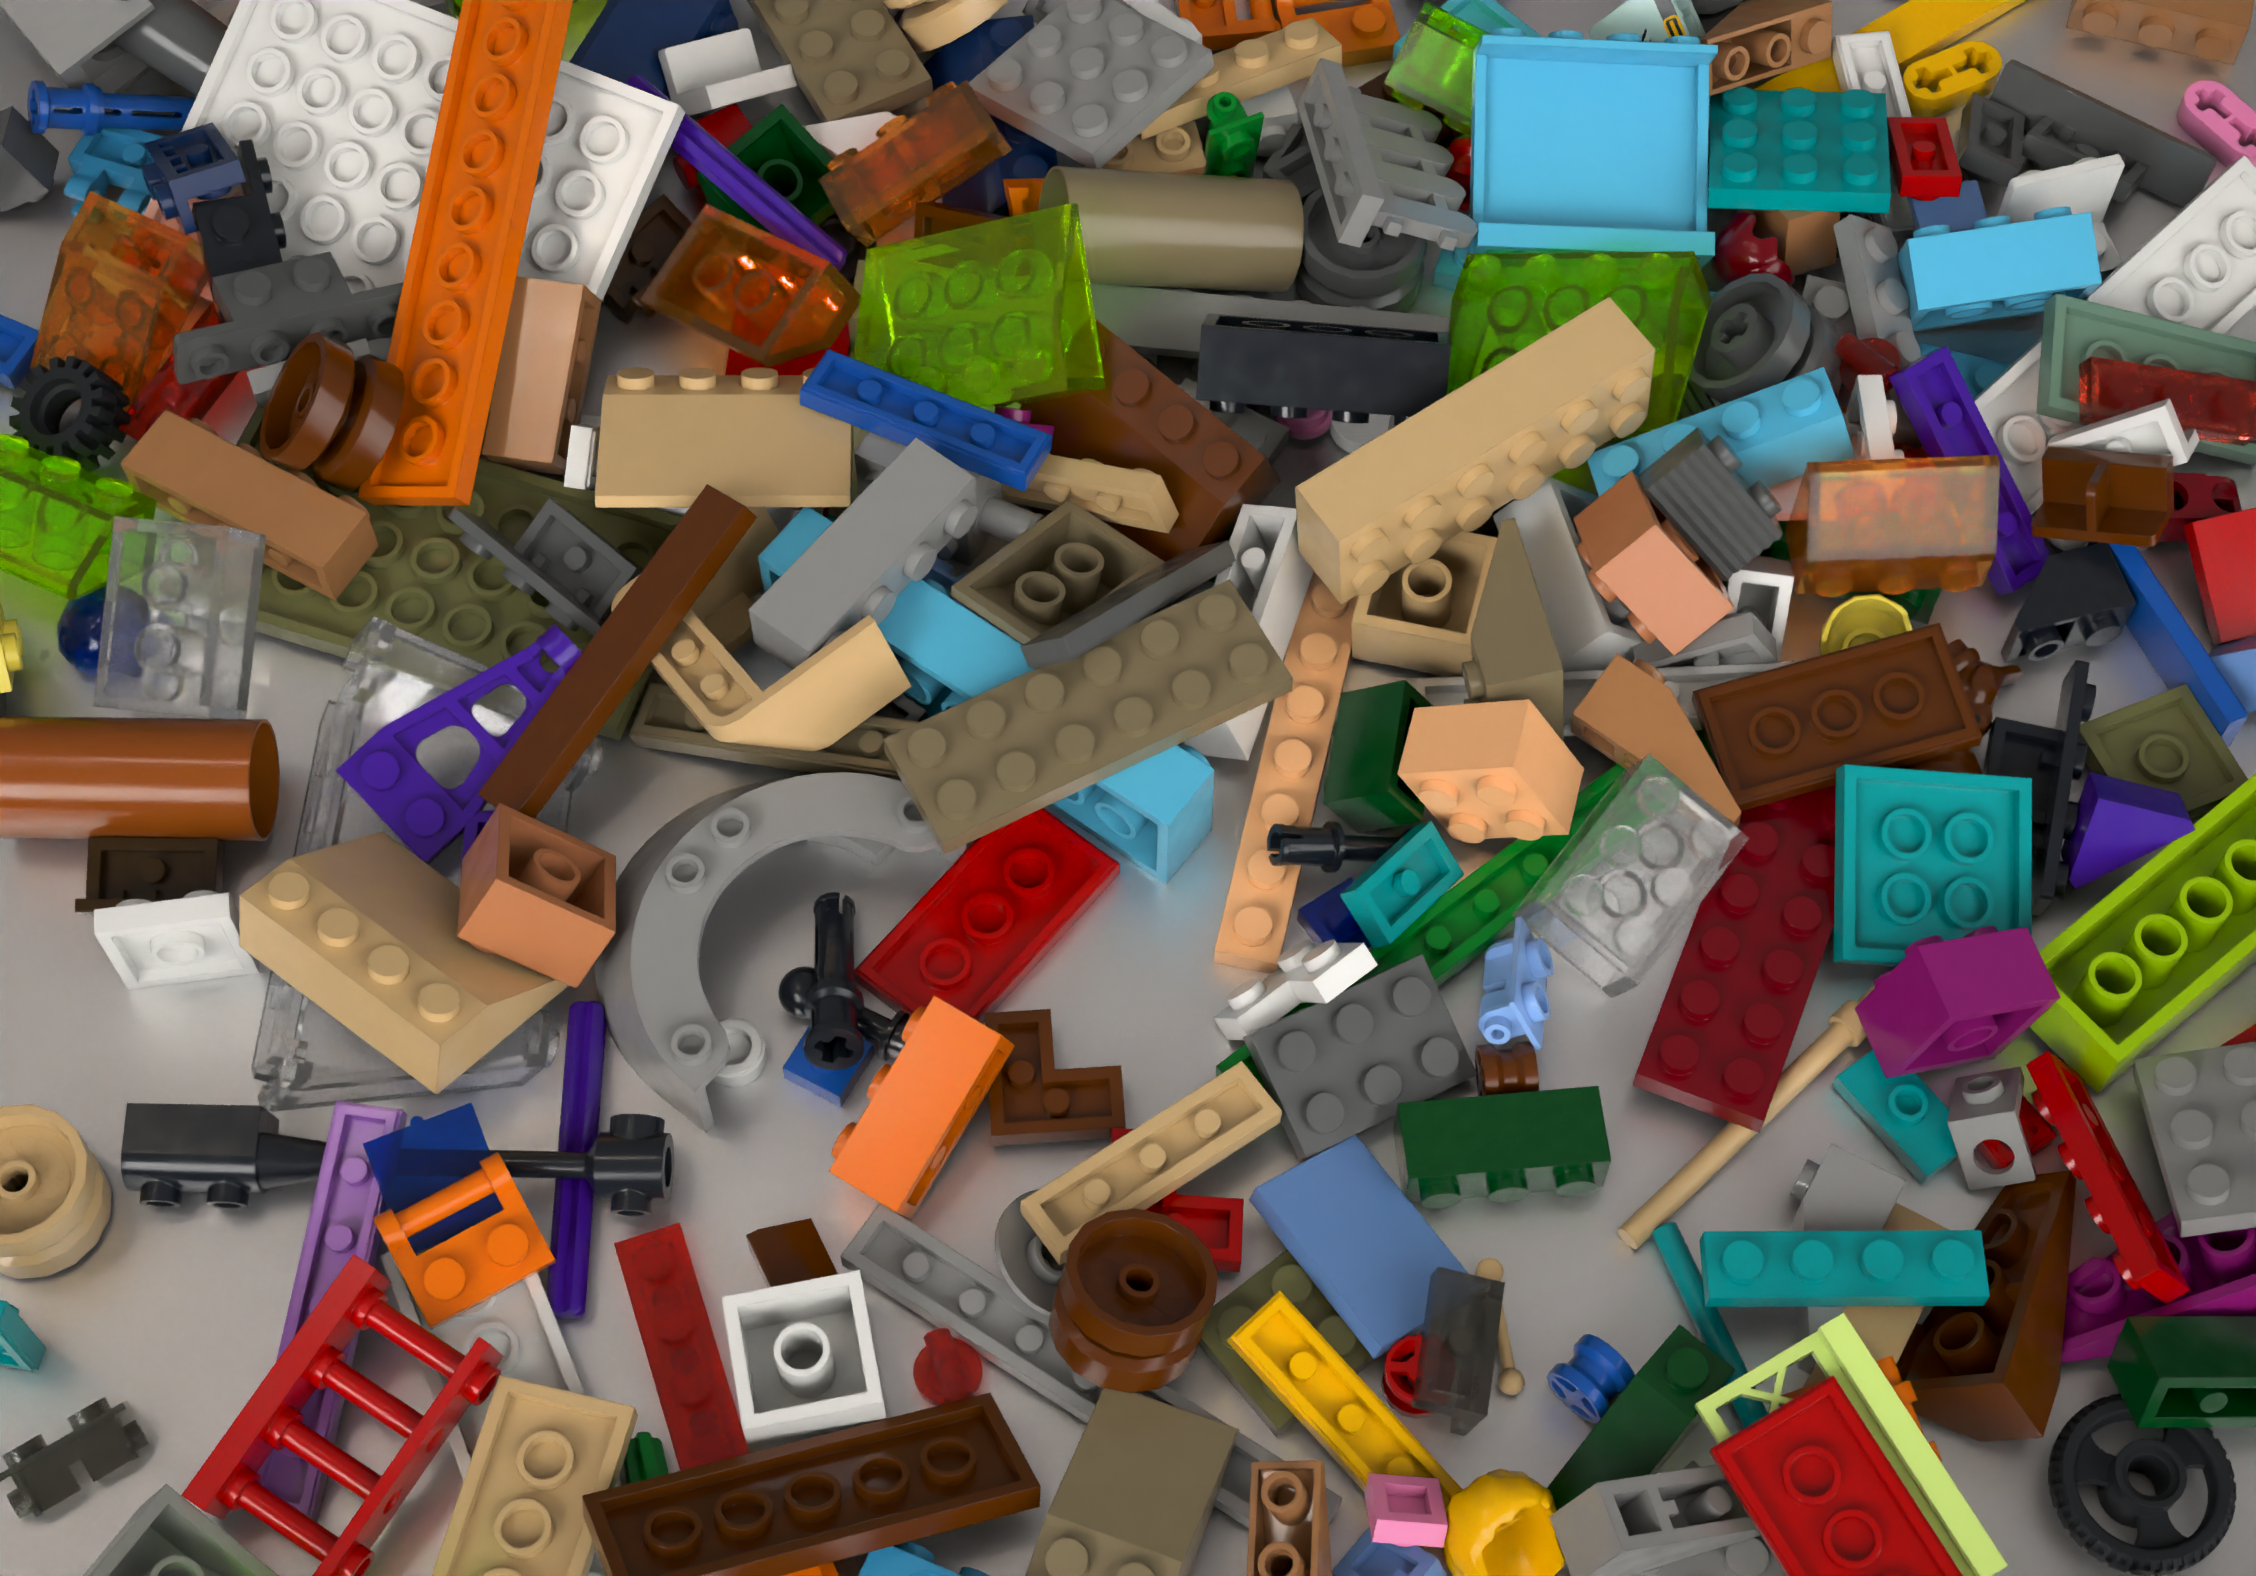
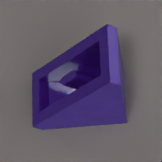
[2061,772,2195,889]

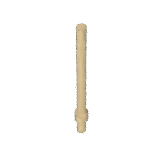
[1617,985,1875,1249]

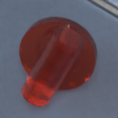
[1835,333,1902,393]
[913,1328,983,1406]

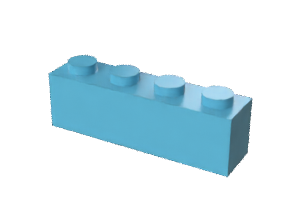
[1587,367,1855,497]

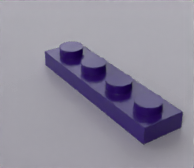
[1888,346,2051,595]

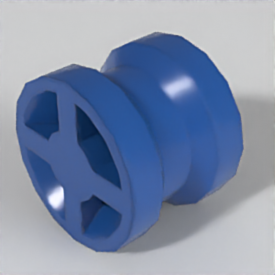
[1547,1334,1635,1424]

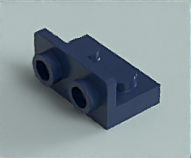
[141,122,246,235]

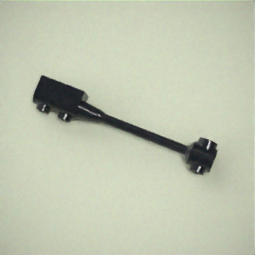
[121,1103,674,1217]

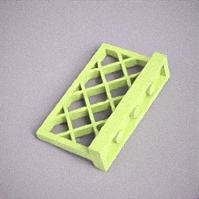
[1694,1313,2008,1576]

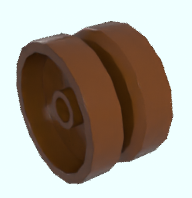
[260,332,405,491]
[1048,1209,1218,1393]

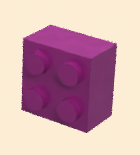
[1855,926,2061,1079]

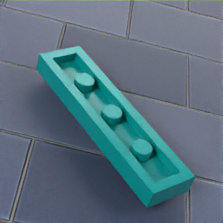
[1699,1230,1990,1307]

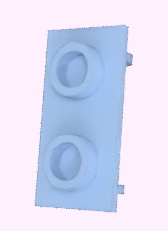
[1478,916,1554,1050]

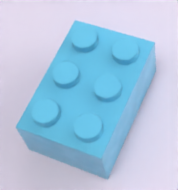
[1897,206,2102,332]

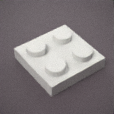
[94,890,259,990]

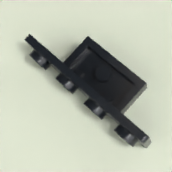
[192,139,286,361]
[1983,660,2096,917]

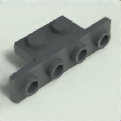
[1989,60,2217,208]
[173,252,403,384]
[447,498,644,637]

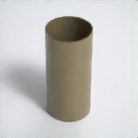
[1036,166,1304,293]

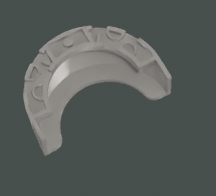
[595,772,967,1133]

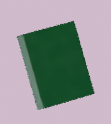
[696,103,861,263]

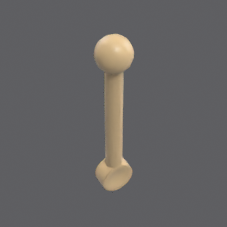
[1475,1258,1525,1396]

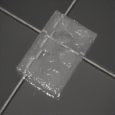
[93,516,266,719]
[1512,754,1749,998]

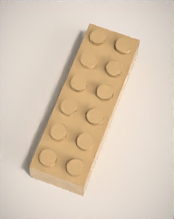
[1295,297,1655,605]

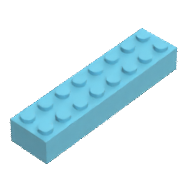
[758,507,1215,885]

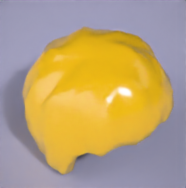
[1441,1469,1566,1576]

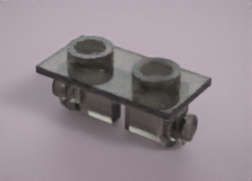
[0,1397,149,1519]

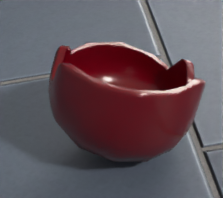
[1711,212,1795,287]

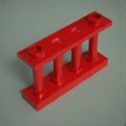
[181,1254,504,1576]

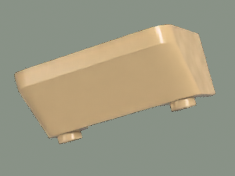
[611,507,912,751]

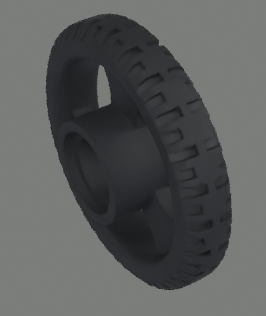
[2048,1394,2236,1576]

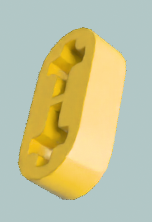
[1902,41,2002,117]

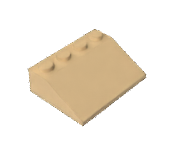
[595,367,854,508]
[239,831,569,1095]

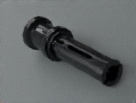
[803,892,864,1070]

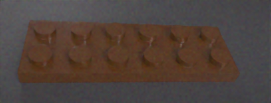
[582,1393,1041,1576]

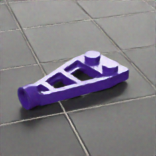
[335,623,582,865]

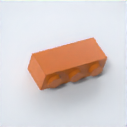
[828,996,1015,1220]

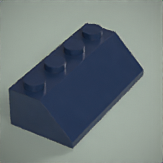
[569,0,739,100]
[923,15,1058,218]

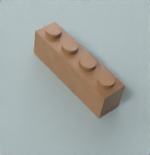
[120,410,379,601]

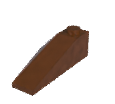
[1896,1170,2076,1442]

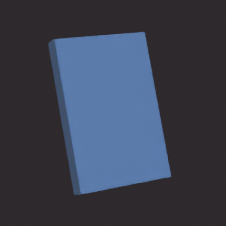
[1249,1135,1481,1359]

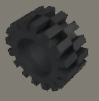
[9,355,131,475]

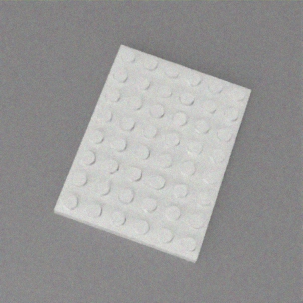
[122,0,685,412]

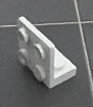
[1997,154,2125,282]

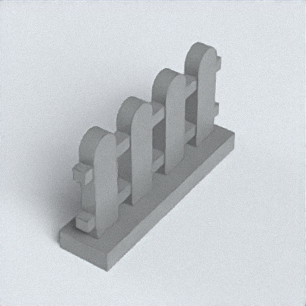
[1297,58,1478,251]

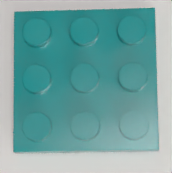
[1708,86,1891,213]
[1834,765,2032,966]

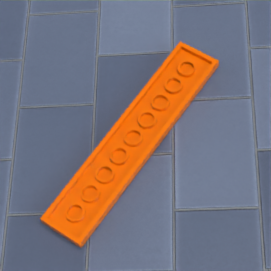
[358,0,573,506]

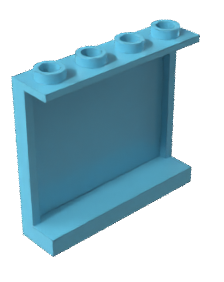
[1469,28,1718,269]

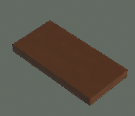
[1692,623,1983,811]

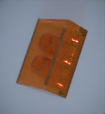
[818,80,1013,247]
[640,204,864,367]
[1786,455,2000,597]

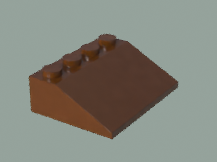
[1020,313,1281,614]

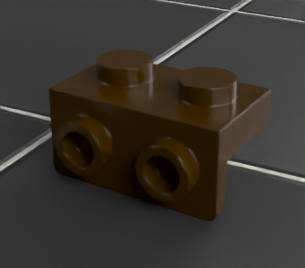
[603,194,719,325]
[75,837,225,917]

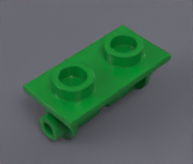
[1202,92,1264,177]

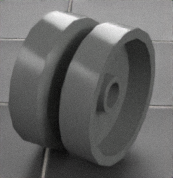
[1295,186,1427,313]
[1682,273,1842,405]

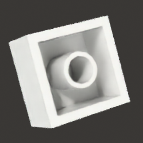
[721,1270,887,1453]

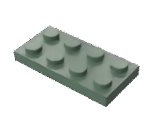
[2036,293,2256,466]

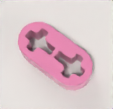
[2176,80,2256,168]

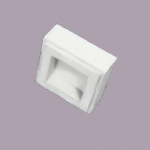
[564,424,600,490]

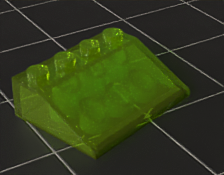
[853,203,1106,430]
[1447,251,1712,442]

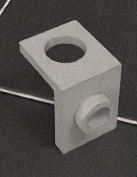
[1947,1067,2036,1191]

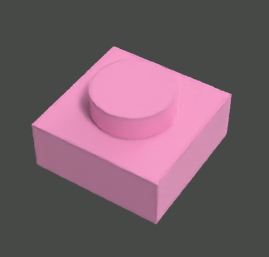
[1364,1473,1448,1548]

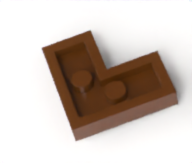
[985,1009,1126,1146]

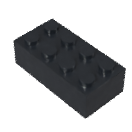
[1196,313,1451,426]

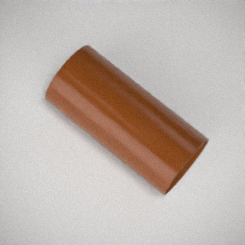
[0,716,280,841]

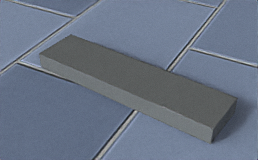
[1020,540,1236,668]

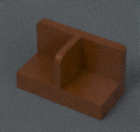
[2031,446,2174,547]

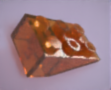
[30,191,208,418]

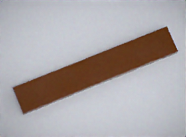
[478,484,757,819]

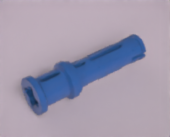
[27,80,196,136]

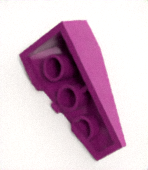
[2061,1210,2256,1363]

